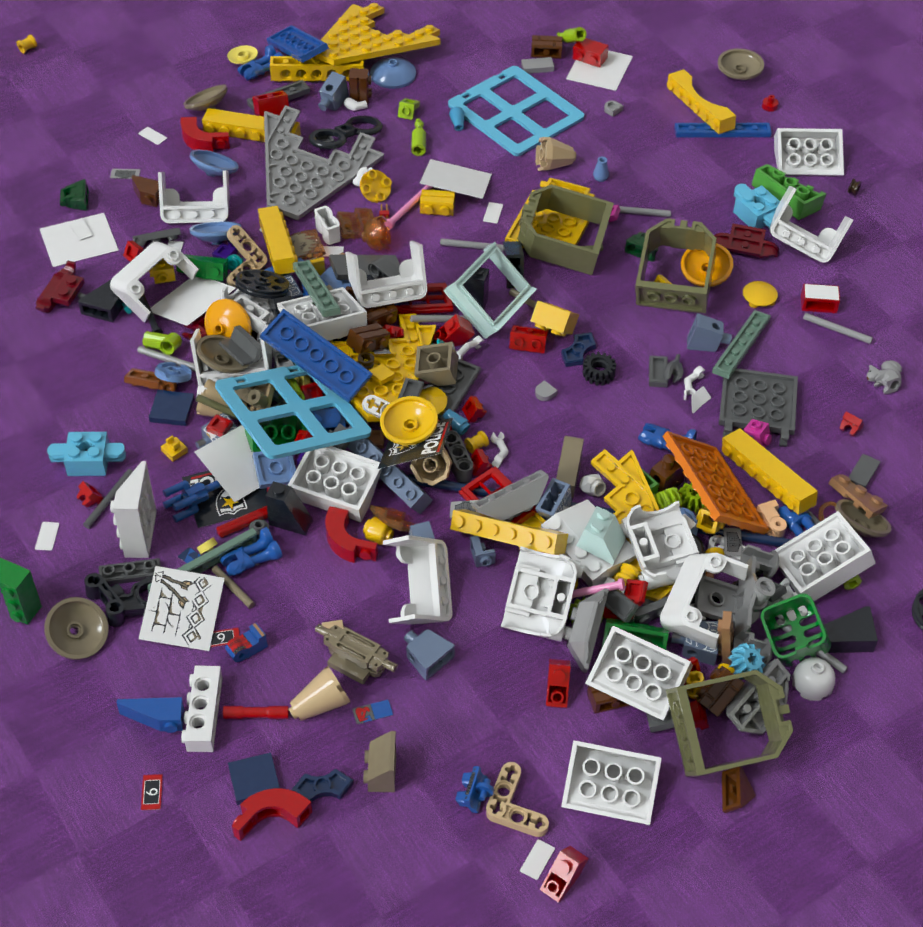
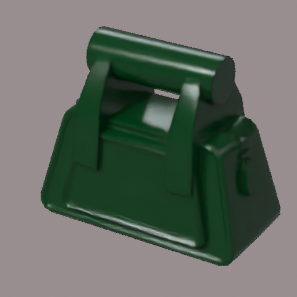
[60,179,89,211]
[625,231,658,262]

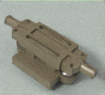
[315,624,398,684]

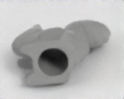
[866,360,902,394]

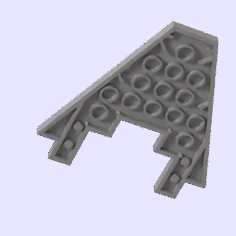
[264,105,384,220]

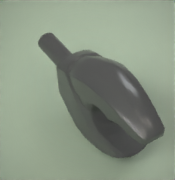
[664,354,683,383]

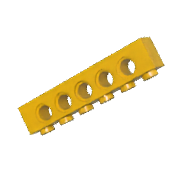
[270,56,364,82]

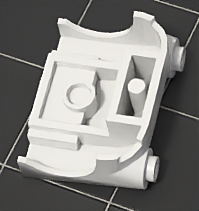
[219,285,275,342]
[620,501,706,590]
[501,546,584,642]

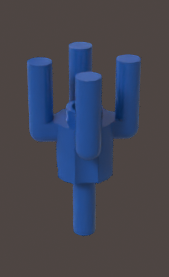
[162,480,222,523]

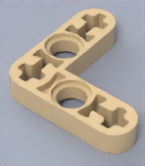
[227,225,267,288]
[486,762,549,837]

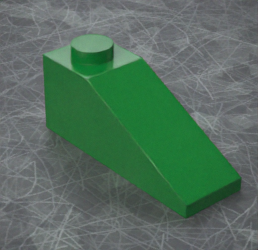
[176,254,228,281]

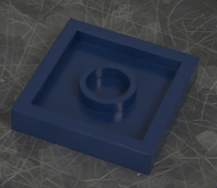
[148,390,195,426]
[228,752,280,805]

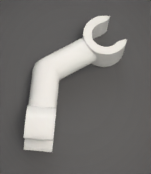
[457,335,485,360]
[684,366,705,400]
[490,431,509,468]

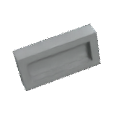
[521,57,554,74]

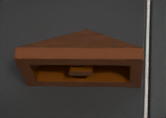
[722,766,756,813]

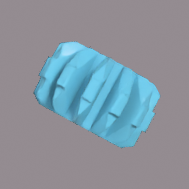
[728,643,766,679]

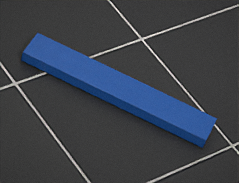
[674,123,772,138]

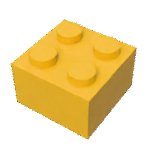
[530,301,580,336]

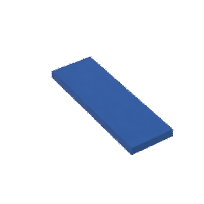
[266,25,329,63]
[260,309,373,403]

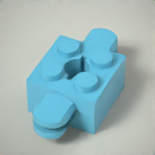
[733,184,780,228]
[47,432,126,476]

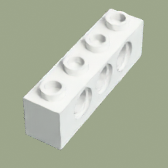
[181,666,222,752]

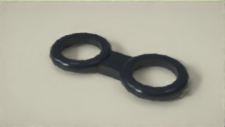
[308,116,383,149]

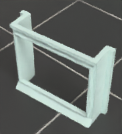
[443,242,536,339]

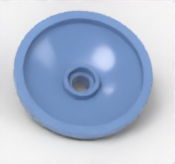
[370,57,416,89]
[190,150,239,177]
[189,221,241,245]

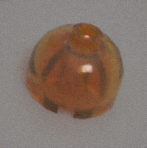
[362,216,391,251]

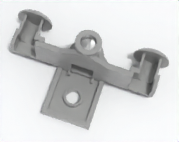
[694,544,779,665]

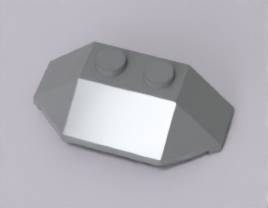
[471,470,549,521]
[565,588,609,673]
[726,658,790,734]

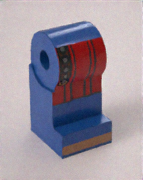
[225,623,268,662]

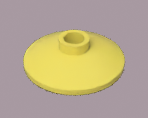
[227,45,258,64]

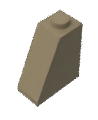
[556,436,584,498]

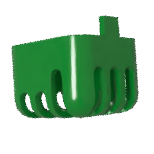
[761,593,831,667]

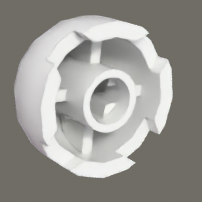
[792,657,836,701]

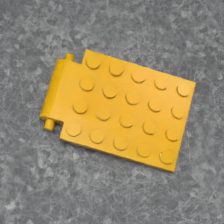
[505,178,595,248]

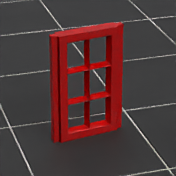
[394,283,453,315]
[458,466,537,524]

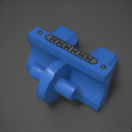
[456,766,495,813]

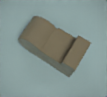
[234,381,269,410]

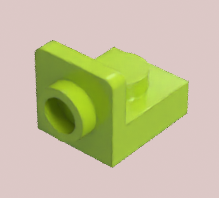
[398,98,420,120]

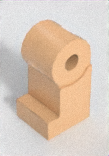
[757,500,787,537]

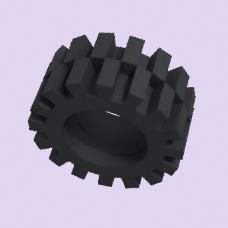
[582,352,616,386]

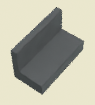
[219,325,262,366]

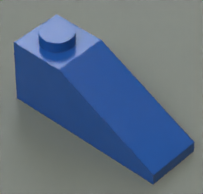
[116,697,185,733]

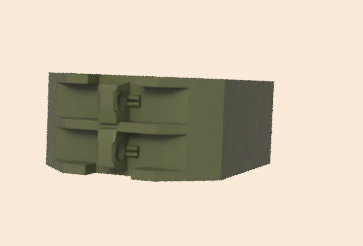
[517,184,614,275]
[635,218,717,314]
[666,670,793,776]

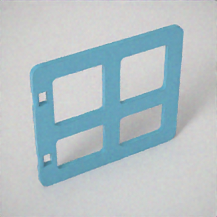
[448,66,584,156]
[215,365,371,459]

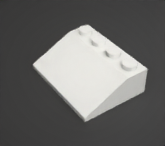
[774,128,844,176]
[277,287,367,341]
[288,446,382,522]
[110,461,157,558]
[541,499,636,587]
[775,511,876,601]
[585,626,693,721]
[561,740,661,825]

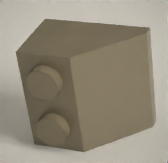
[414,342,458,386]
[363,731,396,792]

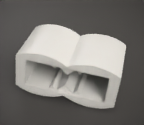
[314,206,340,245]

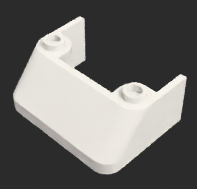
[158,170,230,223]
[770,186,853,263]
[345,241,427,308]
[110,242,198,323]
[190,324,273,386]
[383,535,452,625]
[660,553,749,649]

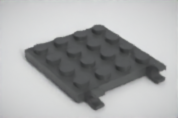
[719,368,798,447]

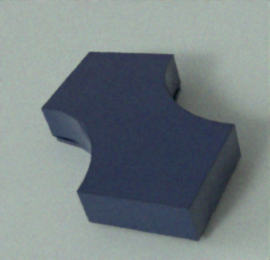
[561,332,596,367]
[291,769,354,803]

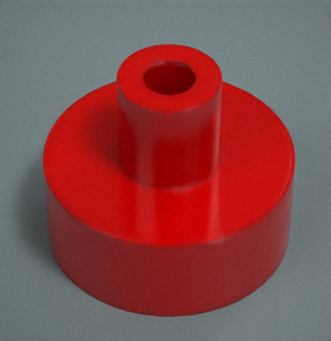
[762,95,779,112]

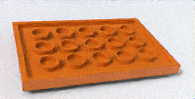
[662,431,770,535]

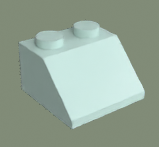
[576,506,626,565]

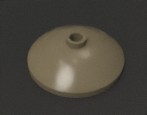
[718,48,764,80]
[183,84,228,111]
[196,335,250,374]
[835,499,891,538]
[44,597,108,660]

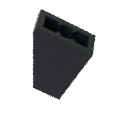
[503,241,524,288]
[451,267,489,310]
[78,279,123,323]
[265,481,313,536]
[819,606,878,653]

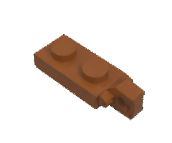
[124,368,177,392]

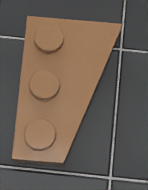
[829,474,888,519]
[717,611,734,665]

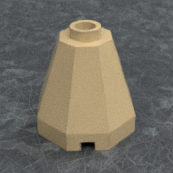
[535,137,576,171]
[410,447,452,486]

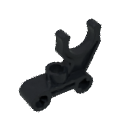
[84,573,152,627]

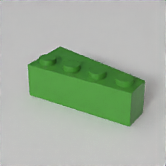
[751,164,826,220]

